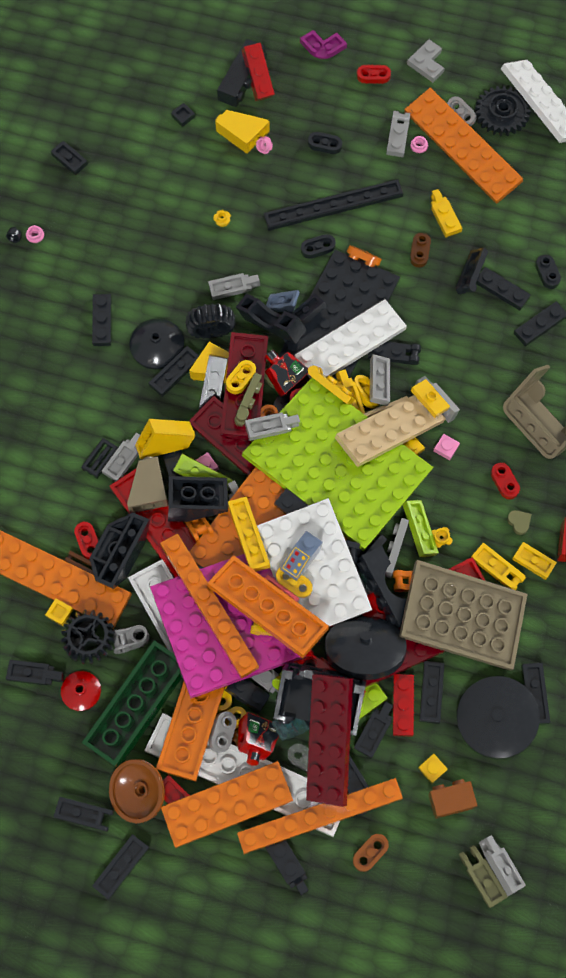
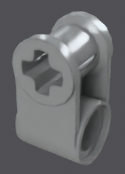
[113,625,150,654]

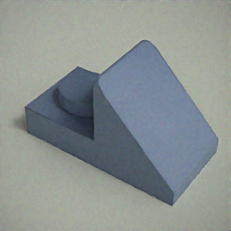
[266,290,300,313]

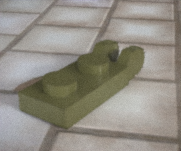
[234,373,263,426]
[459,845,508,908]

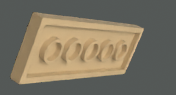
[335,395,446,467]

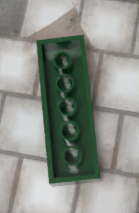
[82,640,183,767]

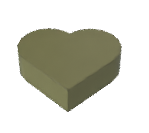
[507,510,532,535]

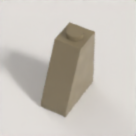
[127,456,168,513]

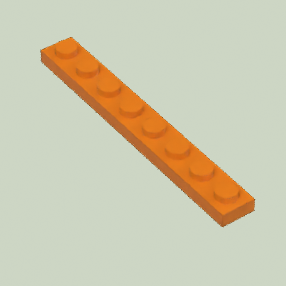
[160,534,259,679]
[237,778,403,854]

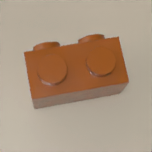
[428,779,478,819]

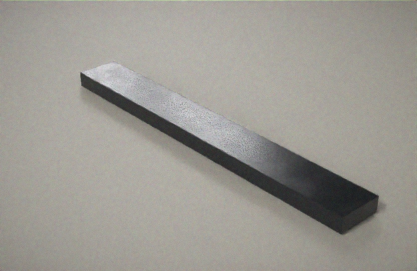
[264,179,403,231]

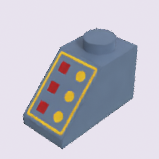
[280,531,323,581]

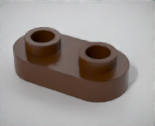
[410,233,431,268]

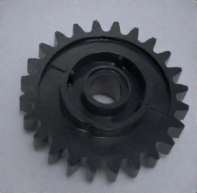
[475,85,531,136]

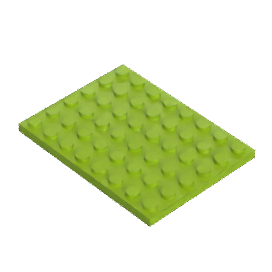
[242,378,433,551]

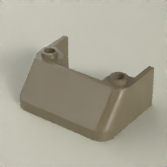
[503,365,566,459]

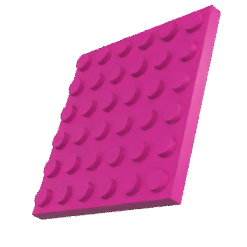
[150,554,306,699]

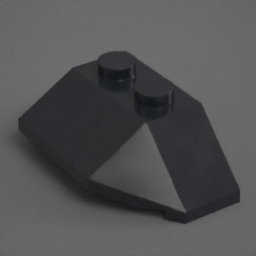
[89,512,150,589]

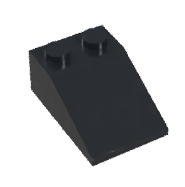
[168,476,228,522]

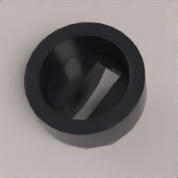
[6,227,22,243]

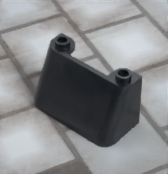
[274,662,366,737]

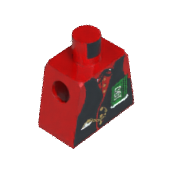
[265,350,308,397]
[238,712,282,766]

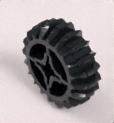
[186,303,235,339]
[61,610,116,664]

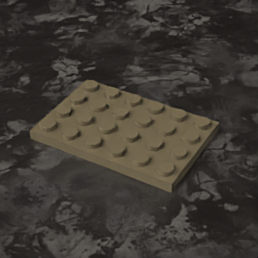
[399,560,527,671]

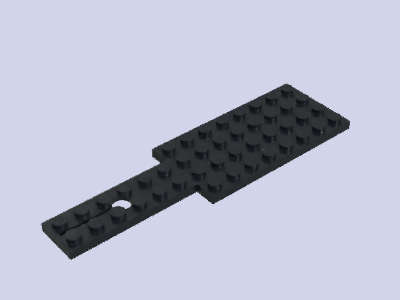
[267,250,400,416]

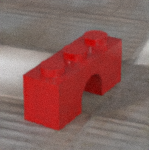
[241,42,274,102]

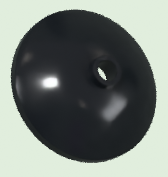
[129,319,184,369]

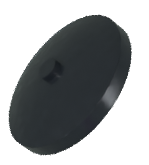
[325,616,407,680]
[457,676,540,759]

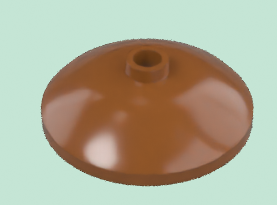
[109,759,165,823]

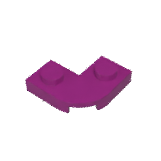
[300,30,347,59]

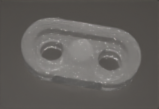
[288,744,309,772]

